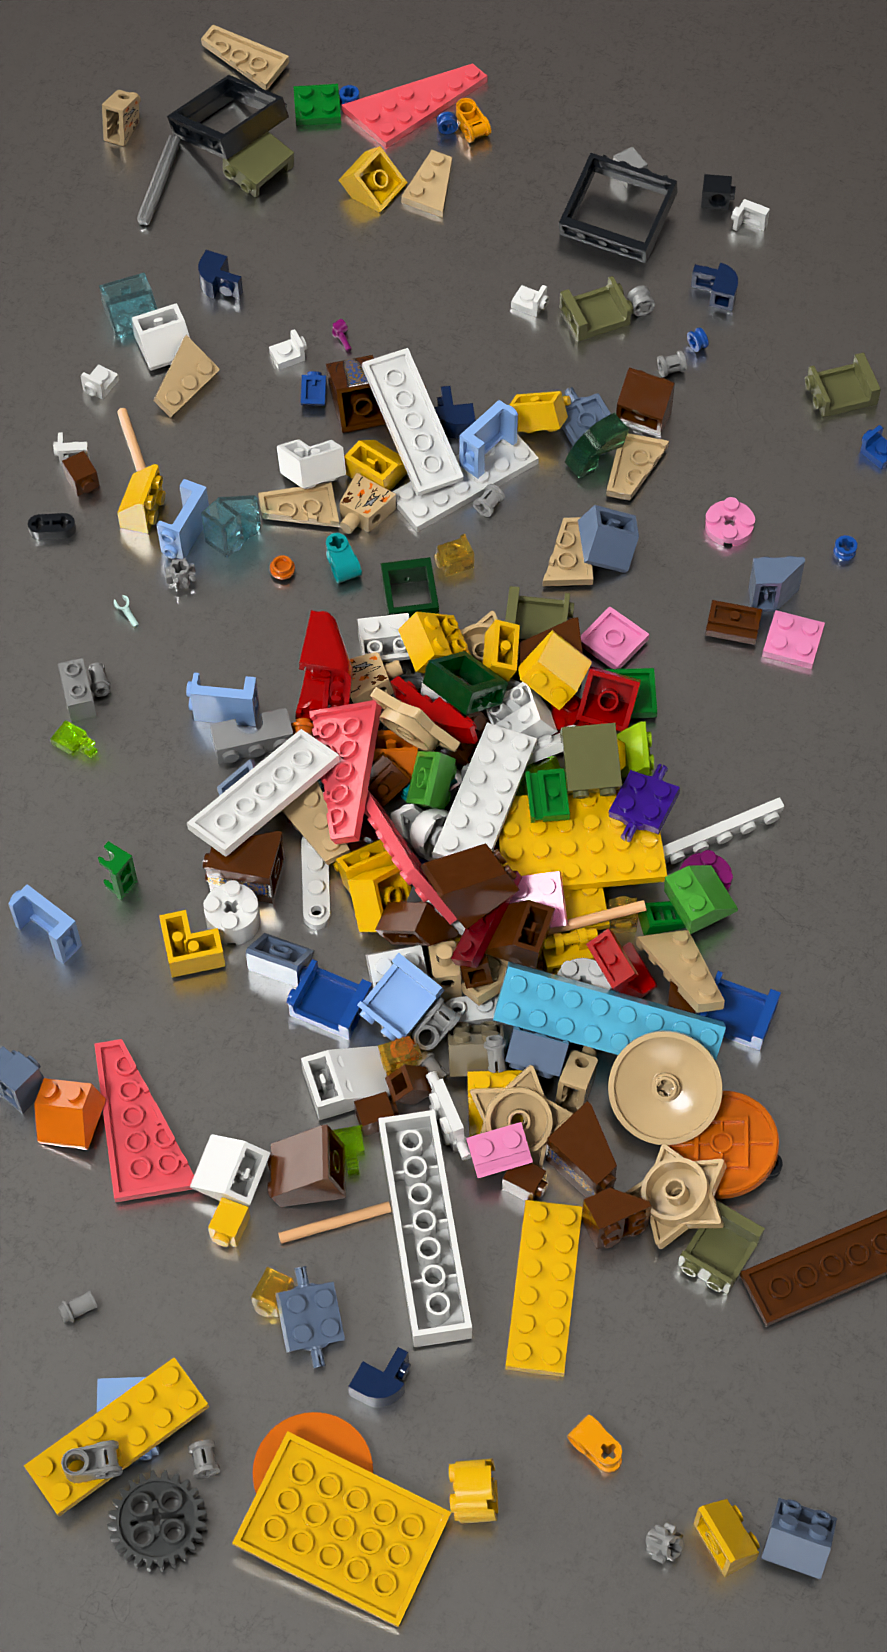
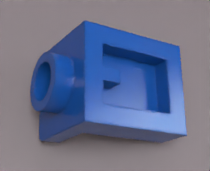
[301,371,327,406]
[860,425,887,470]

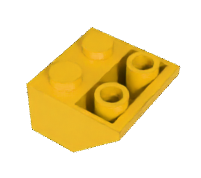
[344,440,407,491]
[117,464,166,534]
[398,612,471,673]

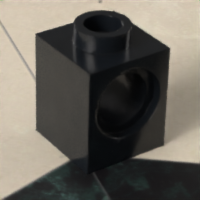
[701,174,736,210]

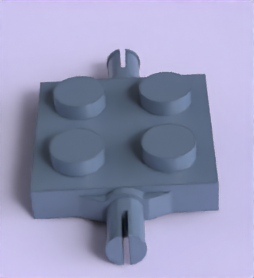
[562,387,620,455]
[275,1266,345,1368]

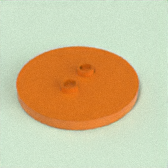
[667,1091,779,1199]
[253,1412,373,1494]

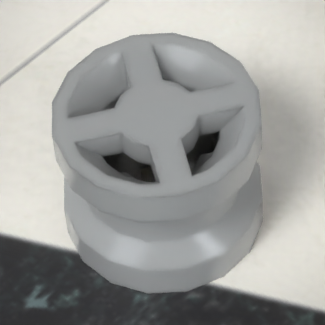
[627,286,655,316]

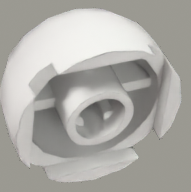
[409,808,449,861]

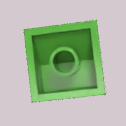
[406,751,456,810]
[664,865,738,934]

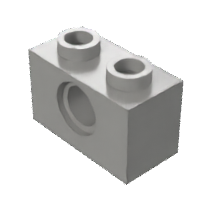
[57,658,97,722]

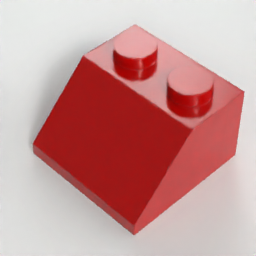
[576,666,641,732]

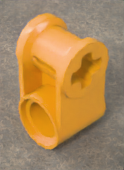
[456,98,491,143]
[567,1414,622,1473]

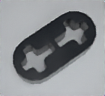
[27,513,76,540]

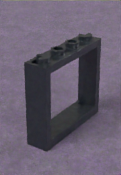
[167,75,289,160]
[559,153,678,263]

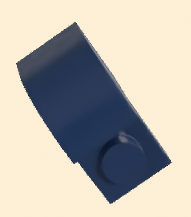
[198,250,243,299]
[691,262,738,311]
[434,386,476,439]
[348,1347,411,1407]

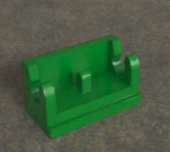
[98,841,138,901]

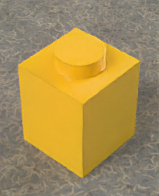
[208,1197,250,1248]

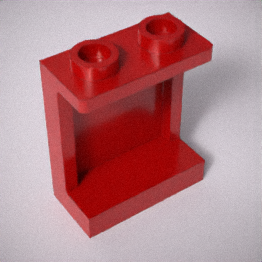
[586,929,657,998]

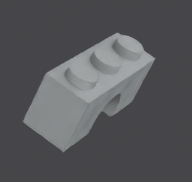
[210,708,293,764]

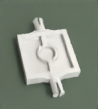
[426,1071,471,1161]

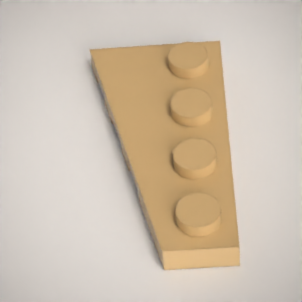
[201,25,289,90]
[281,781,351,865]
[636,930,725,1013]

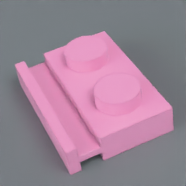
[466,1122,533,1178]

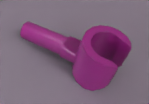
[332,319,352,352]

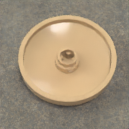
[608,1030,723,1145]

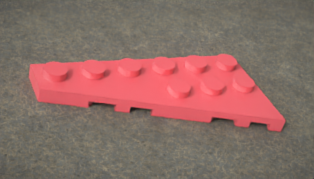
[342,63,488,149]
[309,700,382,844]
[364,790,457,925]
[94,1039,194,1203]

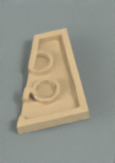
[401,150,452,218]
[153,335,220,418]
[606,432,669,500]
[258,482,340,528]
[543,517,593,586]

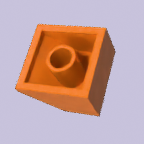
[34,1078,106,1150]

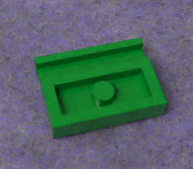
[525,768,570,823]

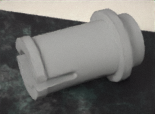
[89,663,111,697]
[484,1035,507,1073]
[415,1050,450,1082]
[58,1291,98,1323]

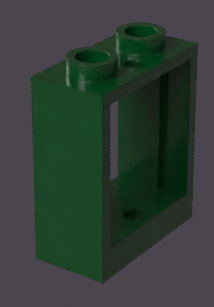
[380,557,439,618]
[422,651,508,715]

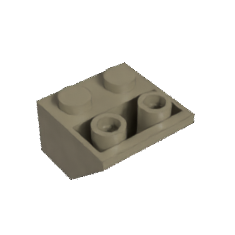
[447,1021,506,1077]

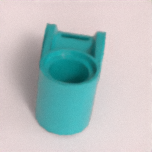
[325,533,362,584]

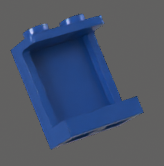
[286,959,373,1040]
[696,971,781,1051]

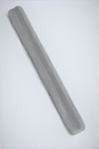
[137,135,181,226]

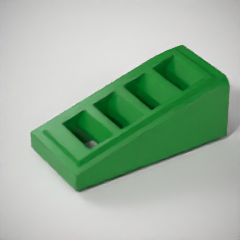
[638,901,686,936]

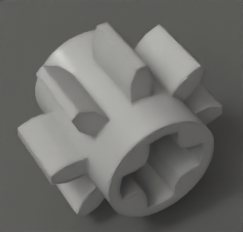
[165,558,196,590]
[646,1522,684,1564]

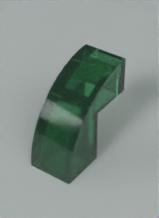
[565,413,629,478]

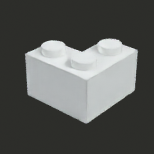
[277,439,346,489]

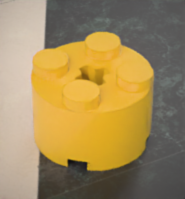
[449,1458,498,1524]

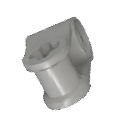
[411,997,462,1050]
[61,1440,123,1483]

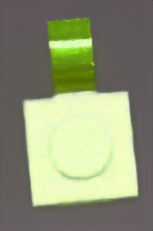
[50,720,98,758]
[333,1125,365,1177]

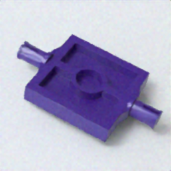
[609,764,680,842]

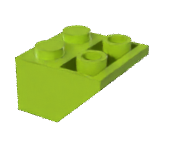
[617,721,654,785]

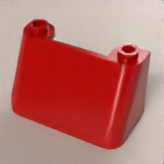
[295,610,353,722]

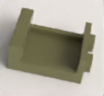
[223,132,294,198]
[559,276,633,342]
[805,352,881,417]
[505,586,574,643]
[560,723,622,799]
[678,1200,765,1294]

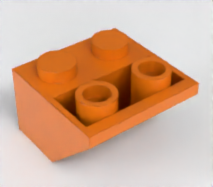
[373,730,418,791]

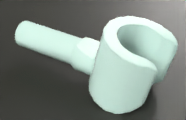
[113,595,139,628]

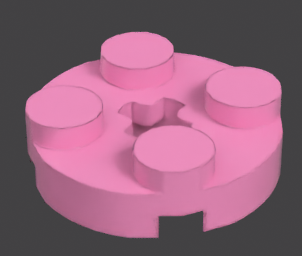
[705,497,756,546]

